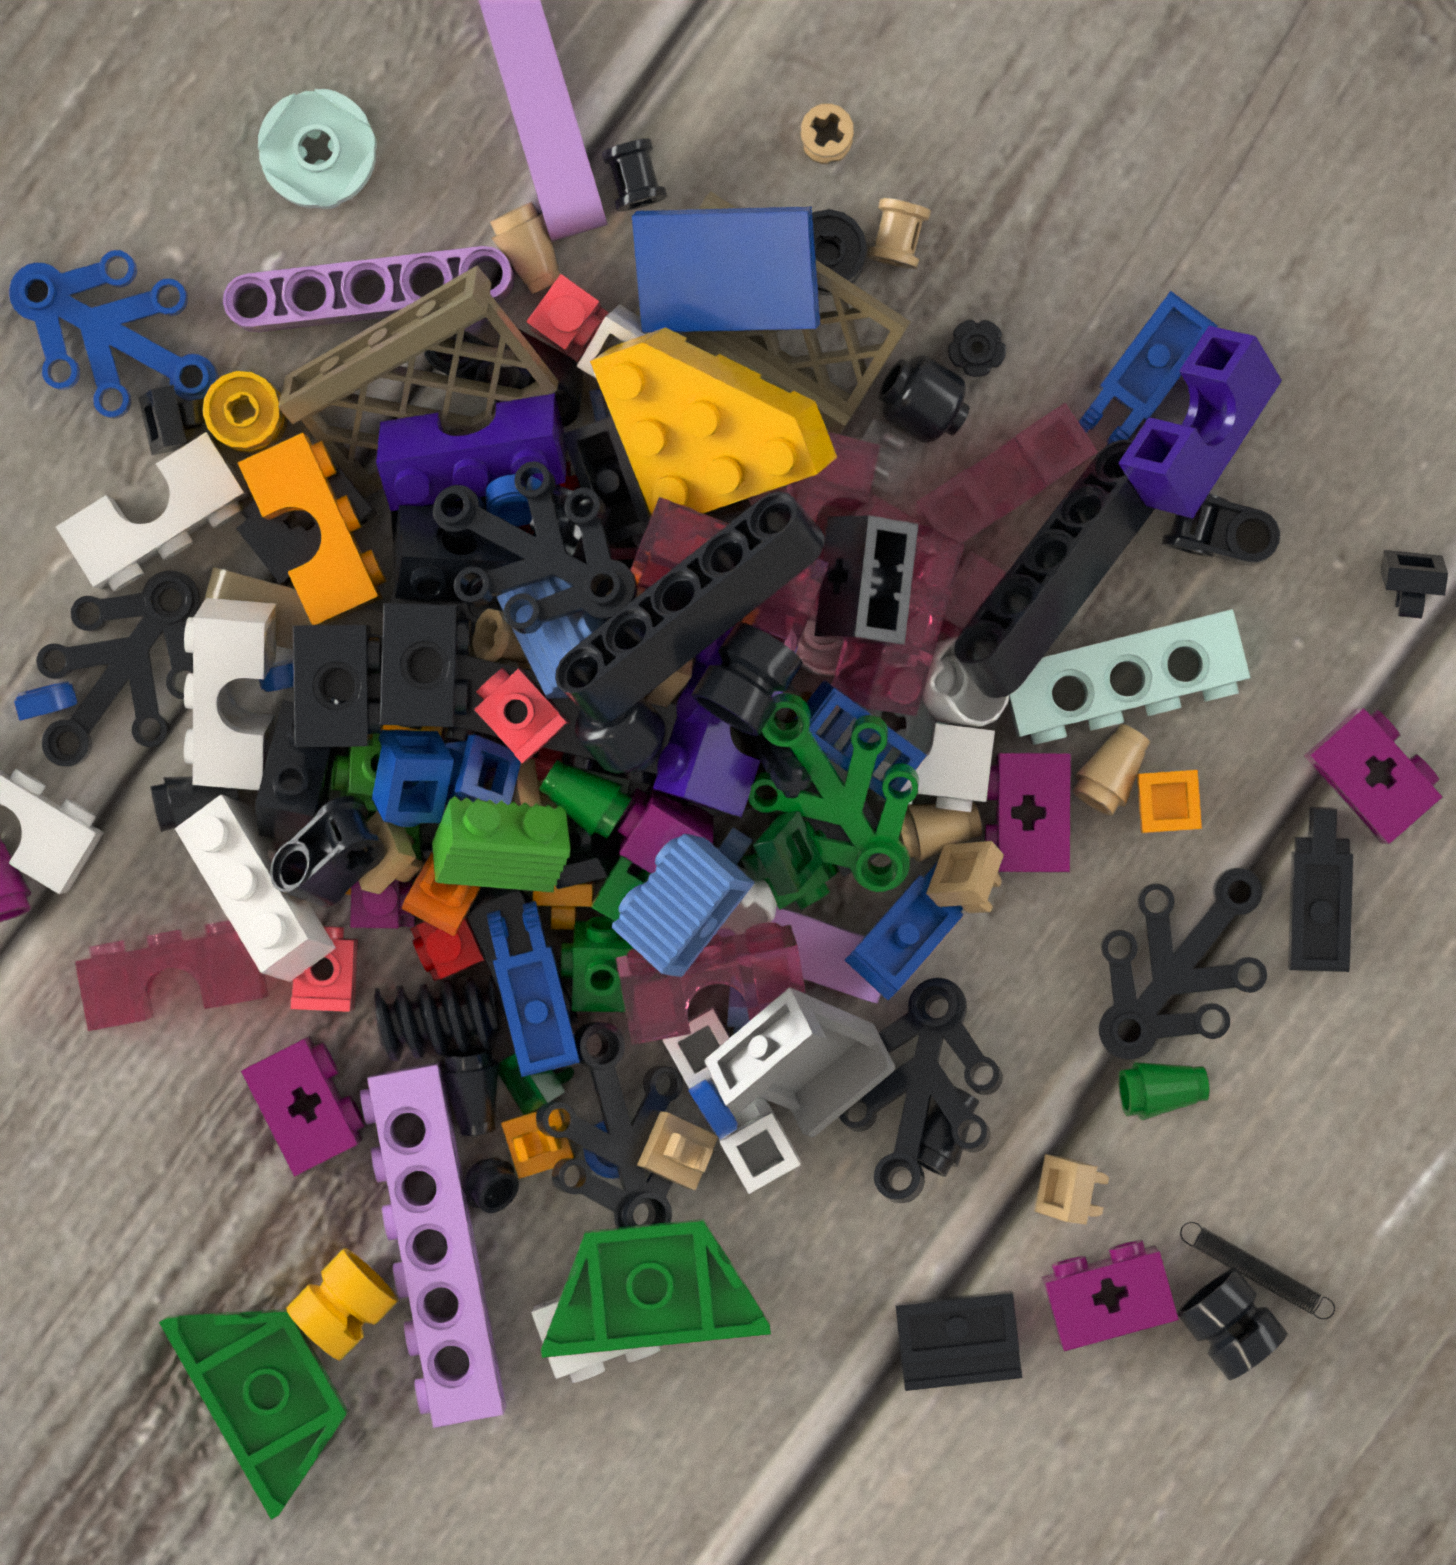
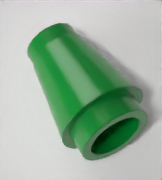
[539,759,632,839]
[1119,1062,1210,1121]

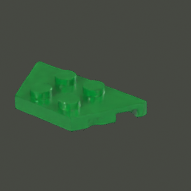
[541,1219,771,1358]
[159,1309,348,1520]

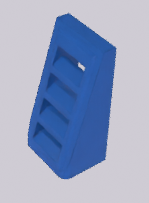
[792,680,927,800]

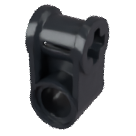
[1161,493,1280,566]
[270,796,385,907]

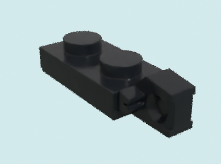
[1288,807,1354,972]

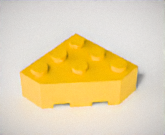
[590,327,837,529]

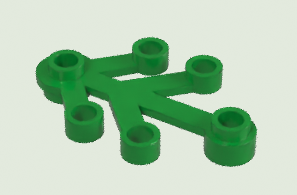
[748,693,919,892]

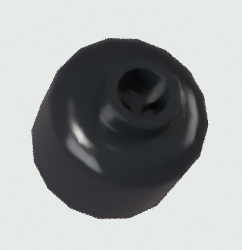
[878,355,970,443]
[575,697,665,774]

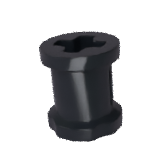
[602,138,668,211]

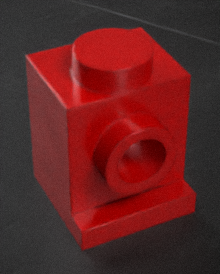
[410,916,485,982]

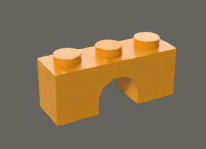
[237,433,387,625]

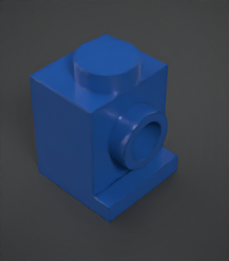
[372,730,454,827]
[445,735,521,805]

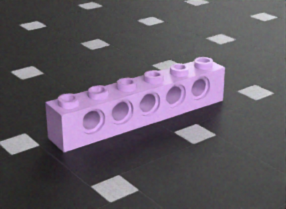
[360,1061,506,1428]

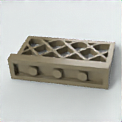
[636,191,911,443]
[278,265,559,498]

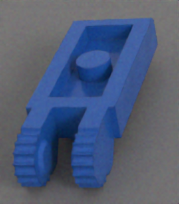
[1075,291,1218,446]
[844,859,964,1000]
[487,901,581,1077]

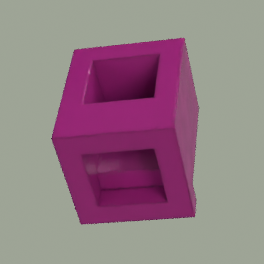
[350,875,416,929]

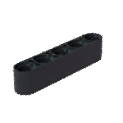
[954,439,1155,698]
[555,491,825,723]

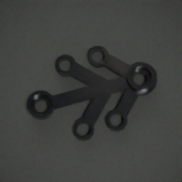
[433,461,637,634]
[36,570,200,767]
[1099,868,1267,1060]
[839,978,1003,1203]
[536,1021,683,1228]

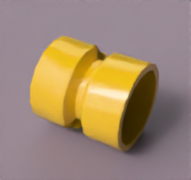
[203,371,288,454]
[286,1248,399,1361]

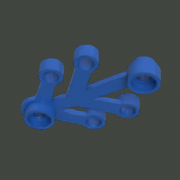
[9,250,219,419]

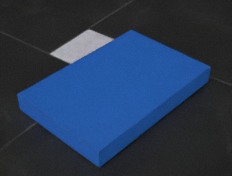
[632,206,820,332]

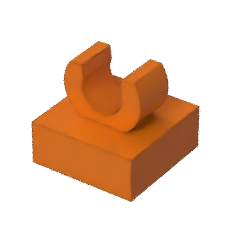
[402,852,481,936]

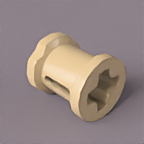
[800,104,854,164]
[866,198,931,269]
[473,609,533,671]

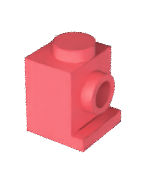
[526,274,609,363]
[474,668,570,763]
[290,926,358,1012]

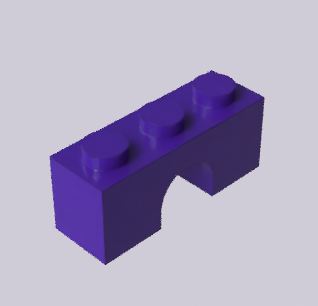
[1119,326,1282,518]
[376,393,567,511]
[653,627,798,818]

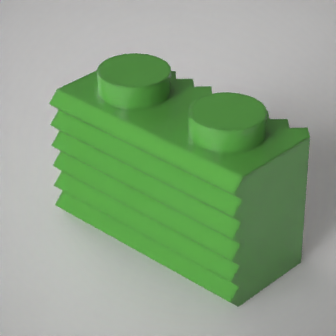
[432,796,570,892]

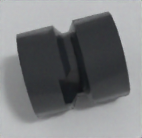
[812,209,867,296]
[691,622,803,736]
[1177,1267,1288,1381]

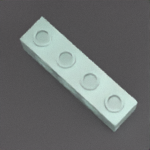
[1008,609,1251,745]

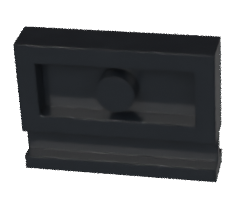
[895,1290,1023,1391]

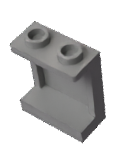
[704,987,895,1137]

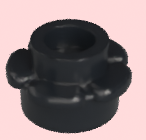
[948,320,1006,377]
[463,1157,519,1213]

